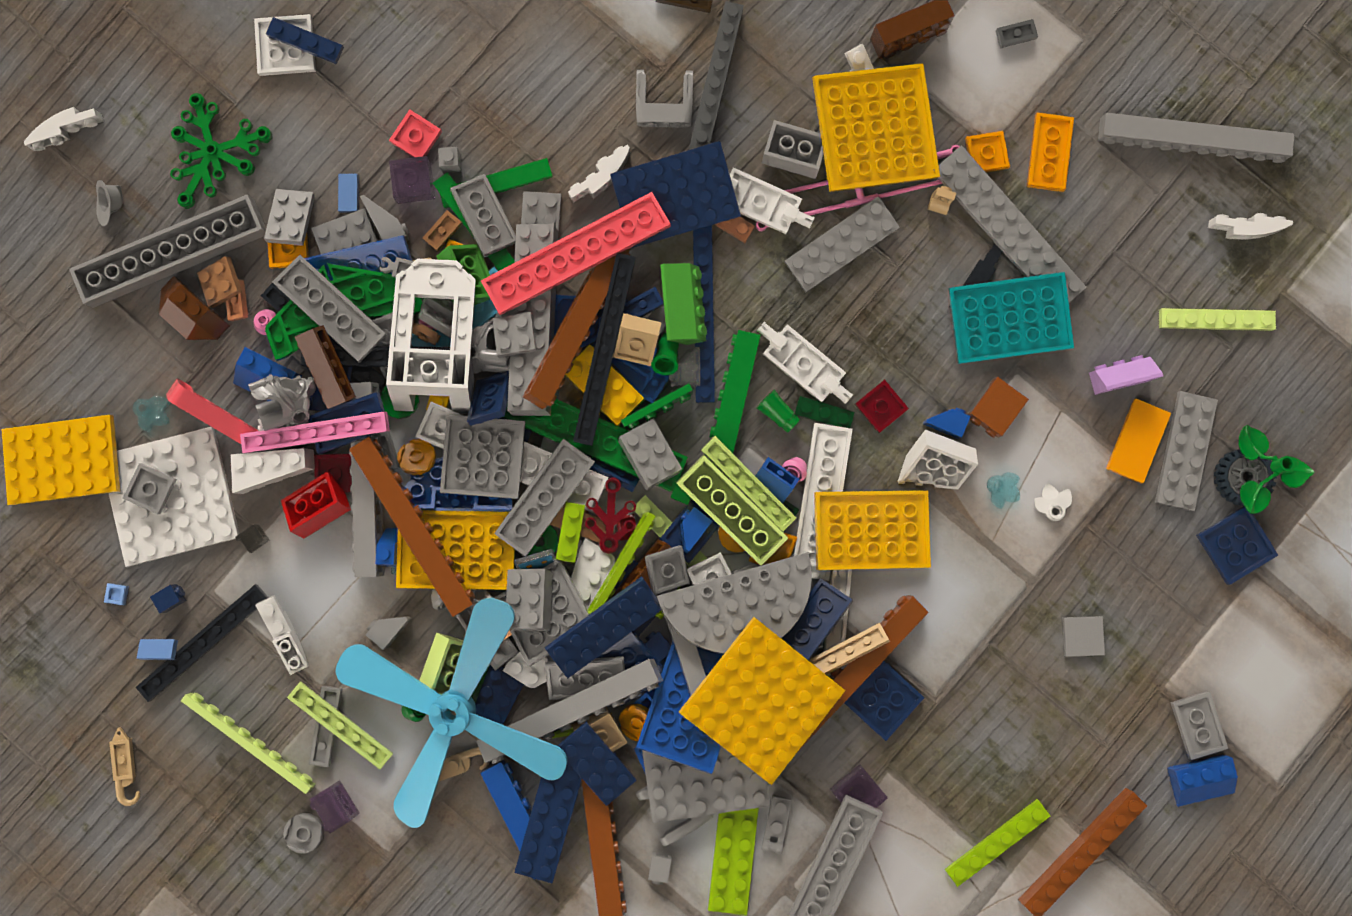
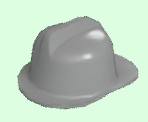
[96,180,123,226]

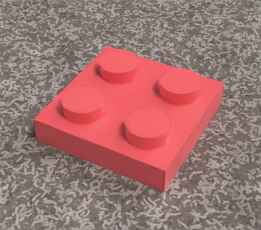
[389,110,442,163]

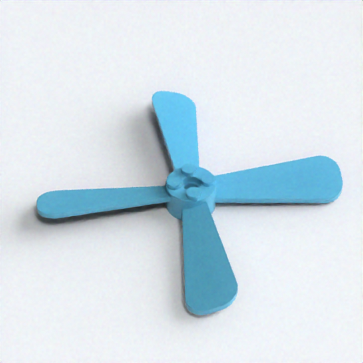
[336,598,568,828]

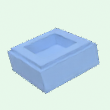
[104,583,129,605]

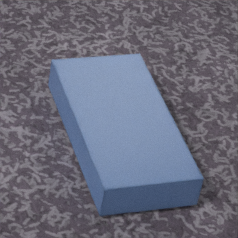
[338,174,359,213]
[137,639,178,660]

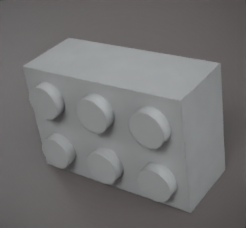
[762,120,824,179]
[618,418,682,491]
[506,569,553,631]

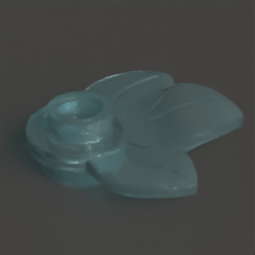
[133,396,170,432]
[987,472,1020,509]

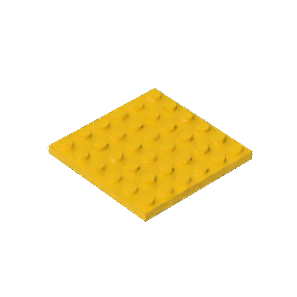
[812,63,940,192]
[679,617,845,785]

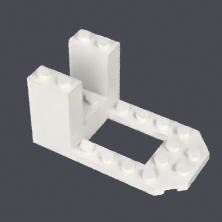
[386,259,476,414]

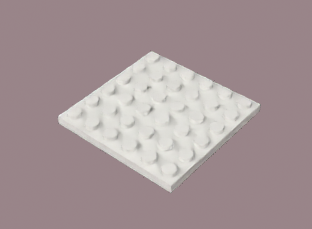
[109,427,241,567]

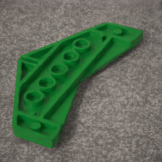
[265,263,422,361]

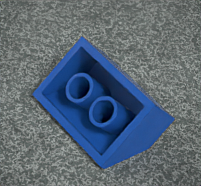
[233,347,302,401]
[1167,754,1238,807]

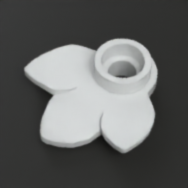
[1034,483,1072,521]

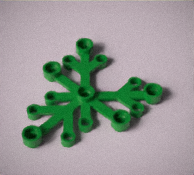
[170,93,273,209]

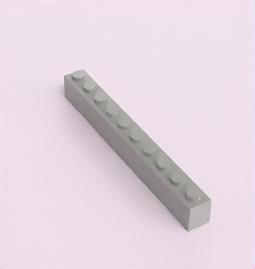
[1098,113,1294,163]
[349,382,384,577]
[476,659,663,764]

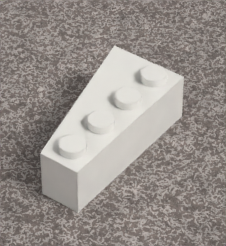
[231,448,315,494]

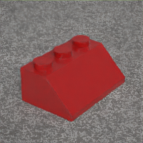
[281,471,351,539]

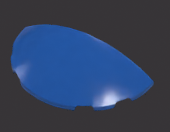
[403,457,513,512]

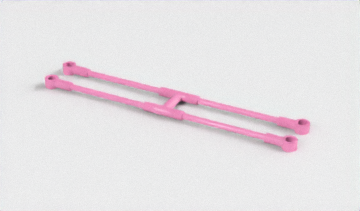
[756,145,960,231]

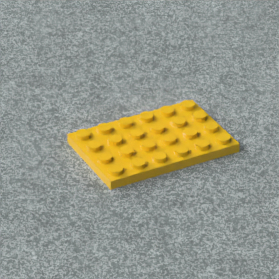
[1,415,120,505]
[814,490,931,570]
[396,510,515,590]

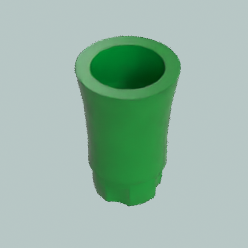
[651,333,679,376]
[756,389,800,433]

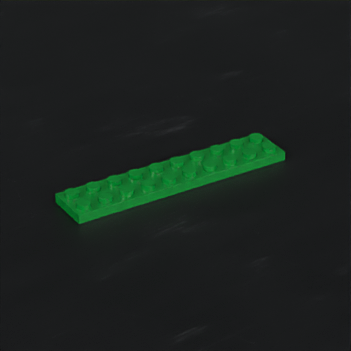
[501,399,688,493]

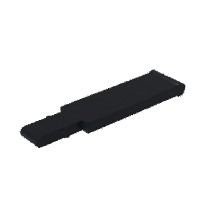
[949,243,1003,308]

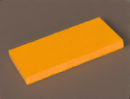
[1027,112,1074,192]
[1106,398,1171,484]

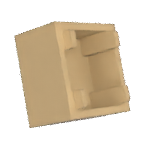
[613,313,661,366]
[571,708,628,752]

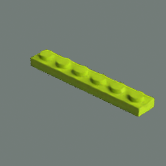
[588,512,655,614]
[944,799,1050,887]

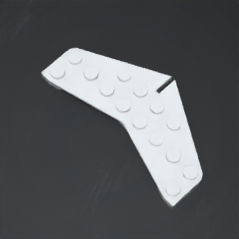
[503,538,615,688]

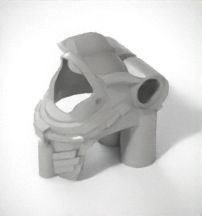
[471,319,510,373]
[248,374,316,431]

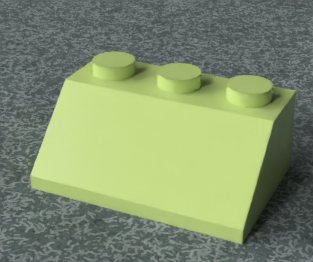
[419,633,463,695]

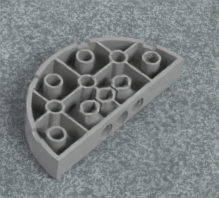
[657,552,812,654]

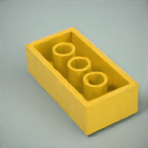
[565,345,645,426]

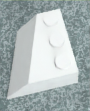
[898,430,978,490]

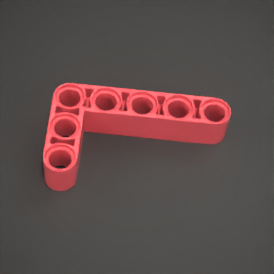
[166,378,258,444]

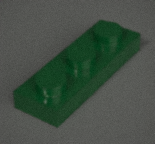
[794,396,855,428]

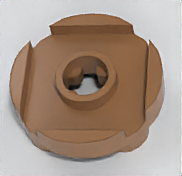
[412,320,441,345]

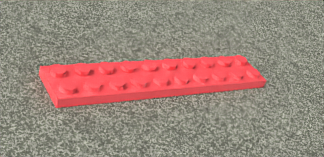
[481,192,671,315]

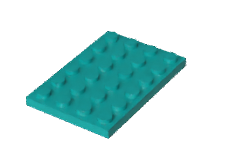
[948,272,1074,364]

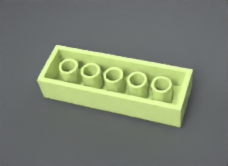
[676,454,788,566]

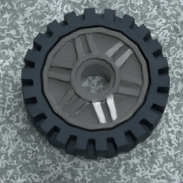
[1213,449,1277,506]

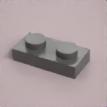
[996,19,1038,49]

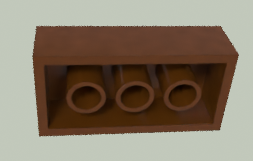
[870,0,955,59]

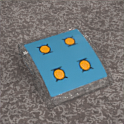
[514,549,556,569]

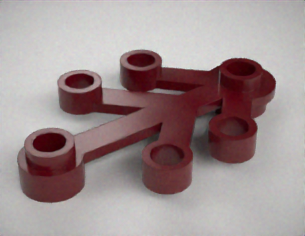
[584,478,636,554]

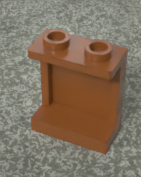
[968,377,1029,438]

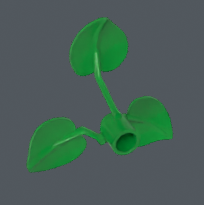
[1238,425,1315,514]

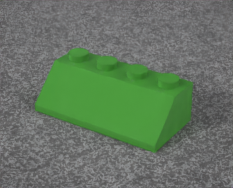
[661,263,707,345]

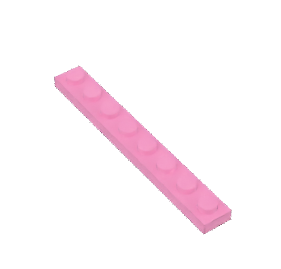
[240,412,390,453]

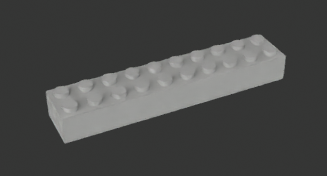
[69,194,266,308]
[507,224,559,416]

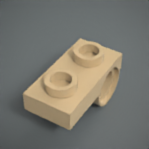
[928,186,956,215]

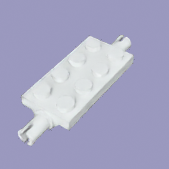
[730,167,815,234]
[757,322,853,404]

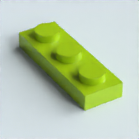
[556,502,585,563]

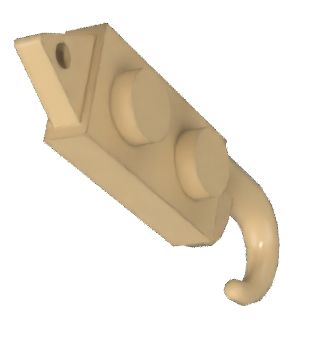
[109,727,140,806]
[438,747,489,782]

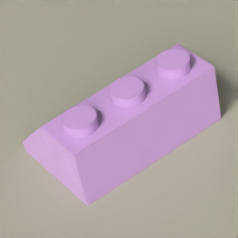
[1089,355,1163,395]

